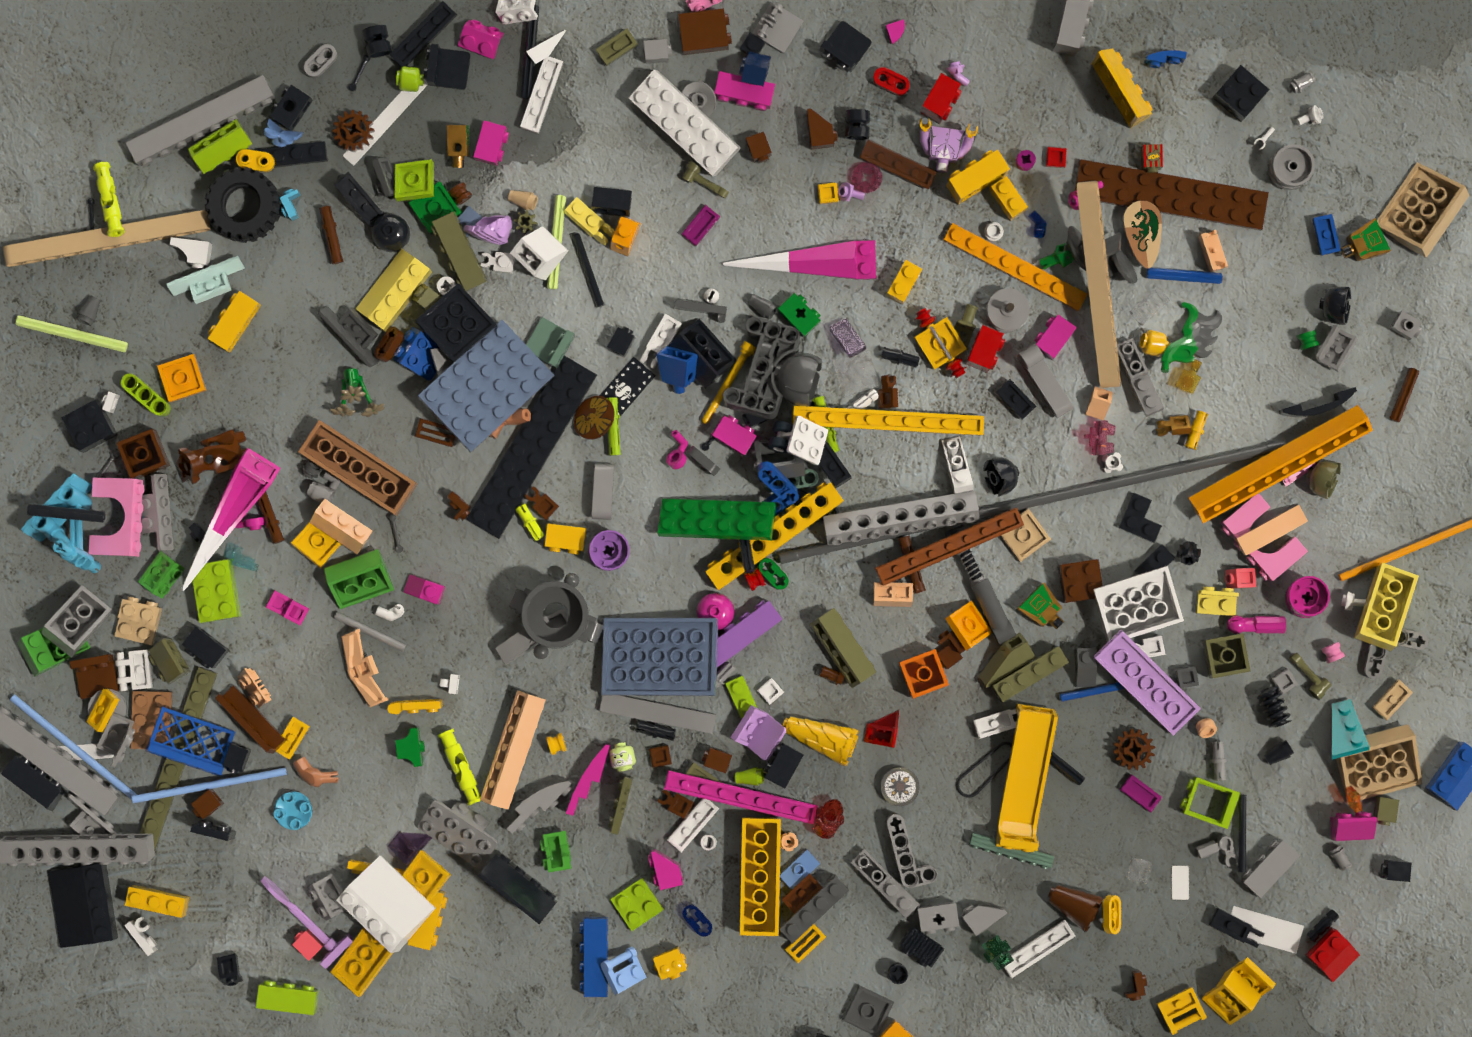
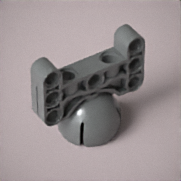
[723,317,822,420]

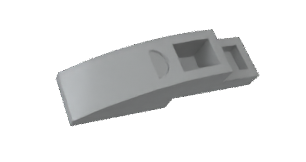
[1117,338,1164,417]
[495,609,568,665]
[507,780,572,834]
[851,849,920,919]

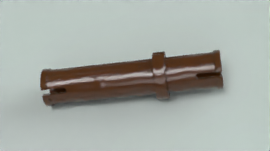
[319,206,344,265]
[258,491,285,544]
[898,535,926,594]

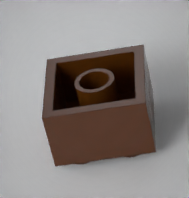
[116,429,170,479]
[1058,559,1103,603]

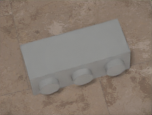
[1241,839,1300,898]

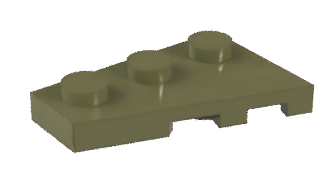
[608,776,633,835]

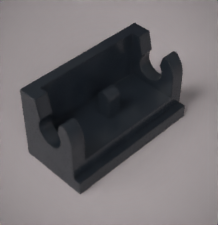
[591,187,632,217]

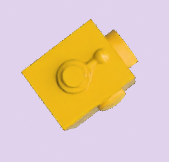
[653,947,687,980]

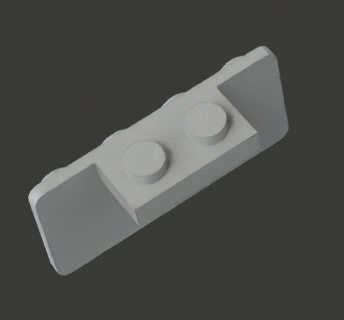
[418,800,498,869]

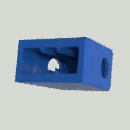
[656,346,698,394]

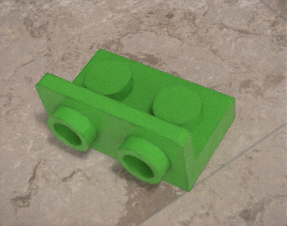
[138,551,185,598]

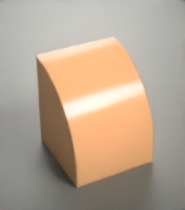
[1086,386,1113,421]

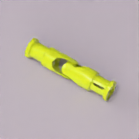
[93,162,125,237]
[437,729,481,806]

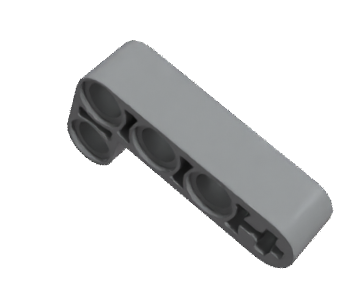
[1017,344,1074,419]
[886,813,938,888]

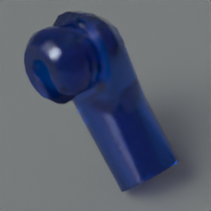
[1028,210,1047,239]

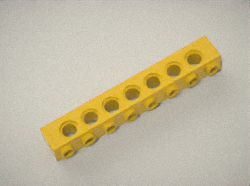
[705,481,844,590]

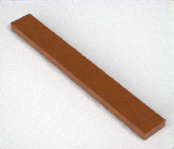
[875,507,1024,586]

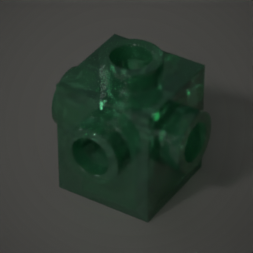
[982,935,1014,971]

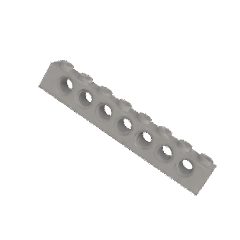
[823,490,979,545]
[0,834,155,866]

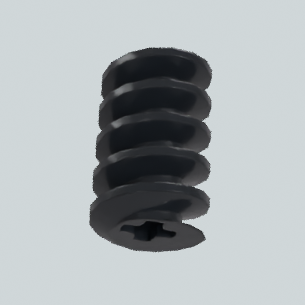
[1257,685,1293,728]

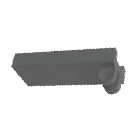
[675,300,727,323]

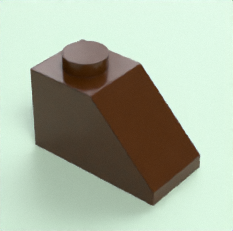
[807,108,838,150]

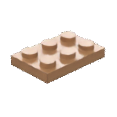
[131,691,172,749]

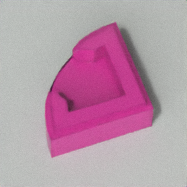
[886,19,905,44]

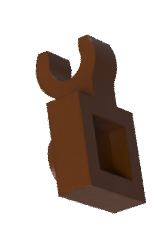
[878,375,898,409]

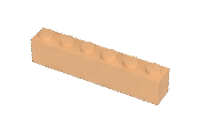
[480,690,546,809]

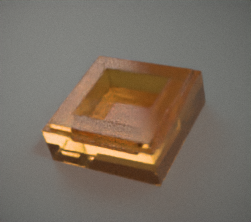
[1345,786,1362,813]

